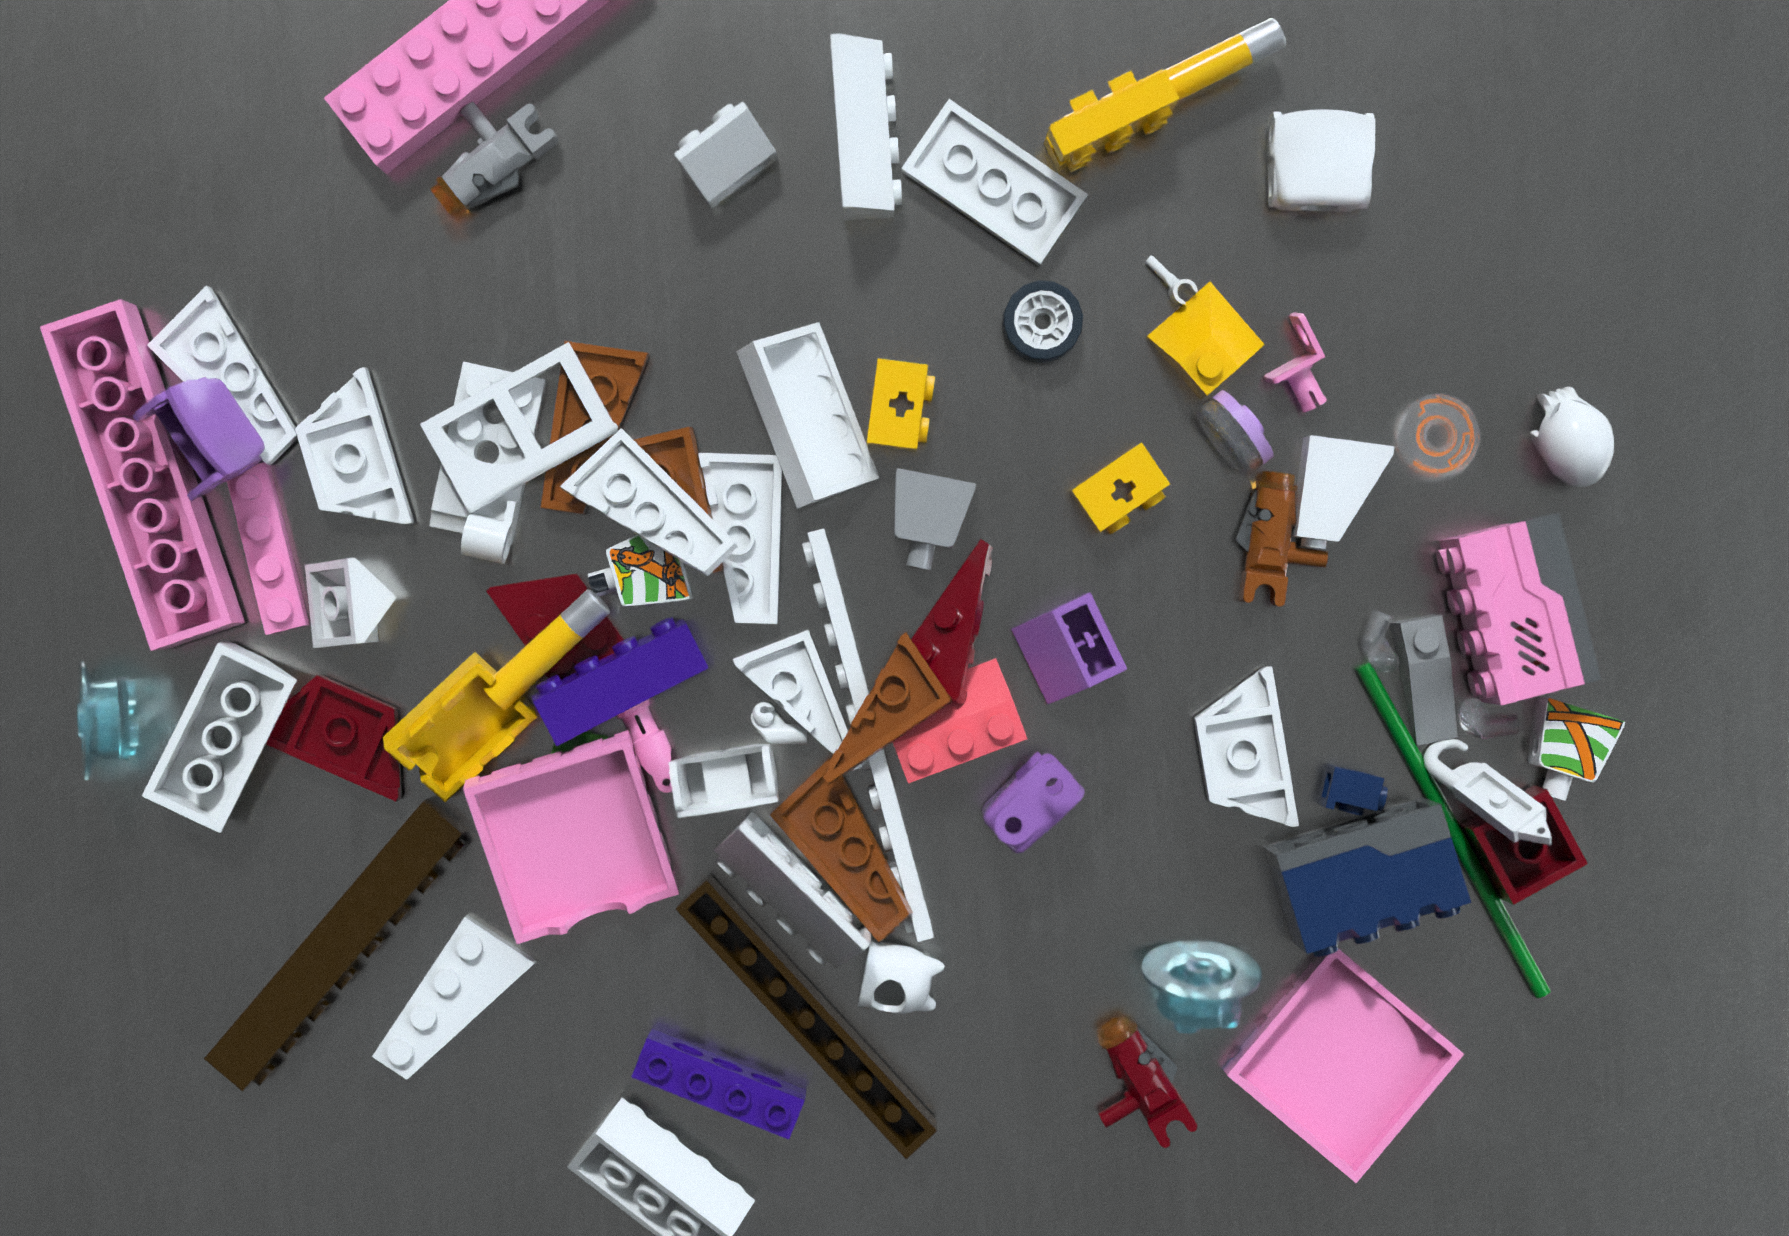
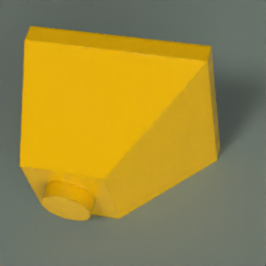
[1146,282,1265,400]

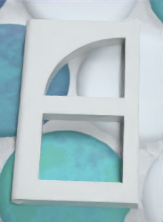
[420,342,618,513]

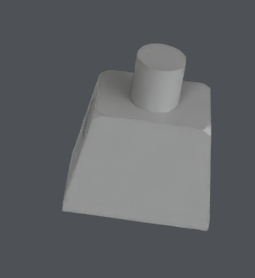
[894,468,976,570]

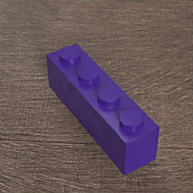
[531,617,709,746]

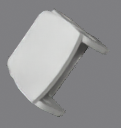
[1266,110,1375,212]
[669,744,779,818]

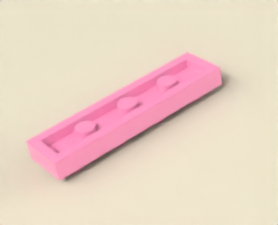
[227,462,310,635]

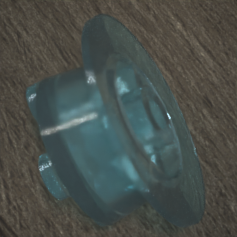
[77,660,139,780]
[1142,941,1262,1034]

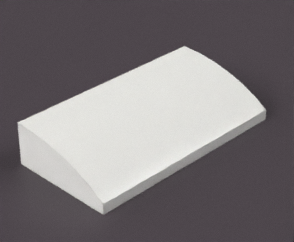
[736,322,879,509]

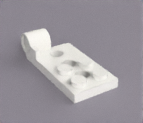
[429,362,548,564]

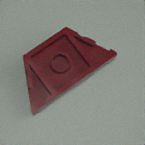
[486,574,625,680]
[265,675,402,802]

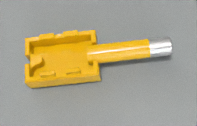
[1043,18,1286,172]
[383,590,610,802]

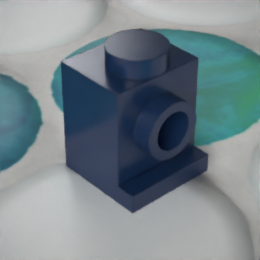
[1318,764,1388,816]

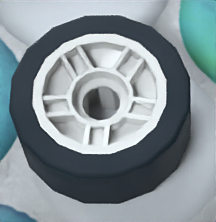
[1002,280,1083,363]

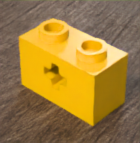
[867,358,935,452]
[1069,442,1170,535]

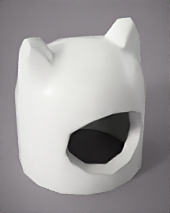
[858,939,945,1015]

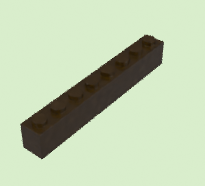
[204,797,469,1092]
[675,875,938,1160]

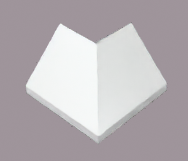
[305,558,397,648]

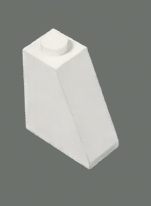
[1291,435,1394,550]

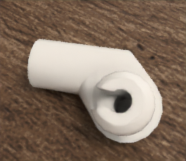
[751,702,807,744]

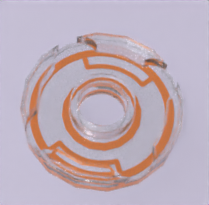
[1395,394,1481,478]

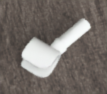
[1145,255,1198,304]

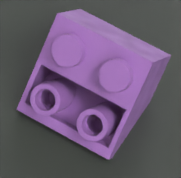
[1011,592,1127,704]

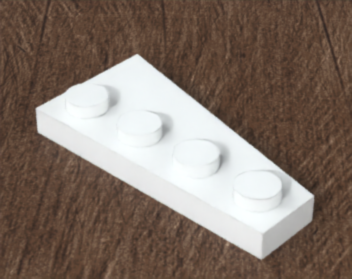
[560,428,738,576]
[698,453,782,624]
[372,915,537,1079]

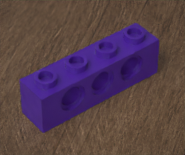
[631,1029,807,1139]

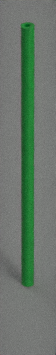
[1355,661,1551,999]

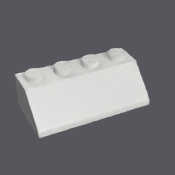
[830,34,902,221]
[142,640,297,833]
[567,1098,755,1236]

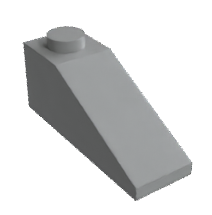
[1390,614,1458,746]

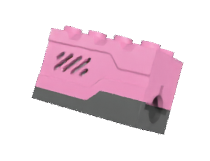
[1436,513,1601,705]

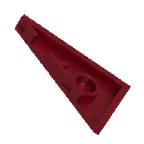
[911,539,993,705]

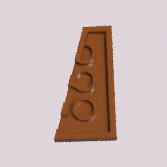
[540,341,650,514]
[770,758,913,942]

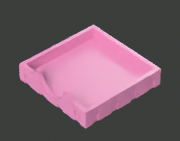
[463,730,679,944]
[1223,950,1464,1183]

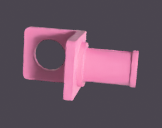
[1263,312,1327,412]

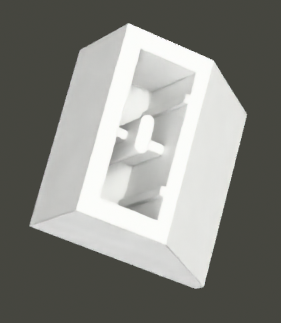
[674,102,778,209]

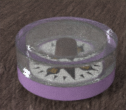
[1195,390,1274,478]

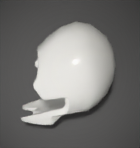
[1530,387,1614,487]

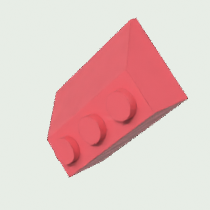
[893,658,1027,784]

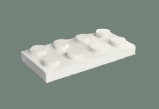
[901,99,1088,266]

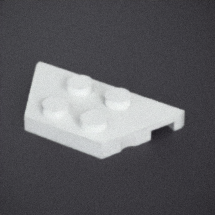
[295,367,414,525]
[1194,666,1299,827]

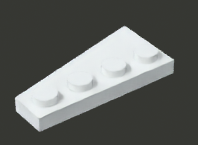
[147,285,298,465]

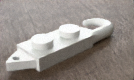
[1423,739,1551,845]

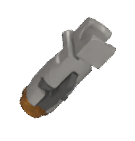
[430,102,559,216]

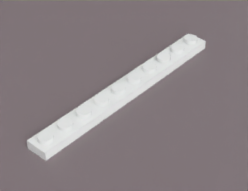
[802,528,934,942]

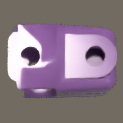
[133,377,265,501]
[982,751,1085,854]

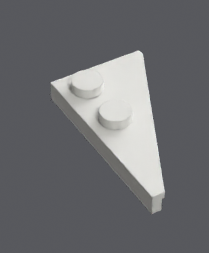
[733,630,862,772]

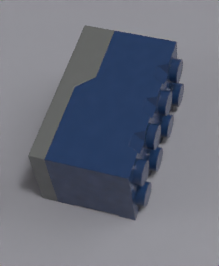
[1263,797,1472,957]

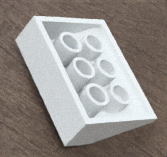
[714,811,871,969]

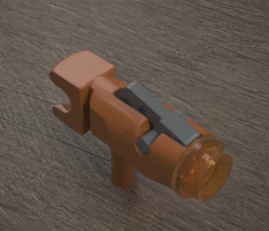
[1236,471,1328,607]

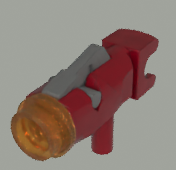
[1097,1014,1198,1148]

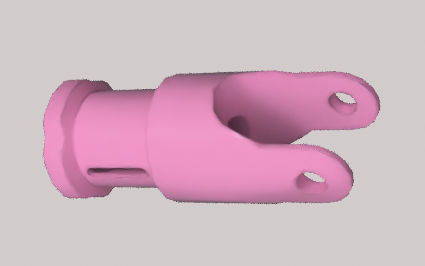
[616,699,672,793]

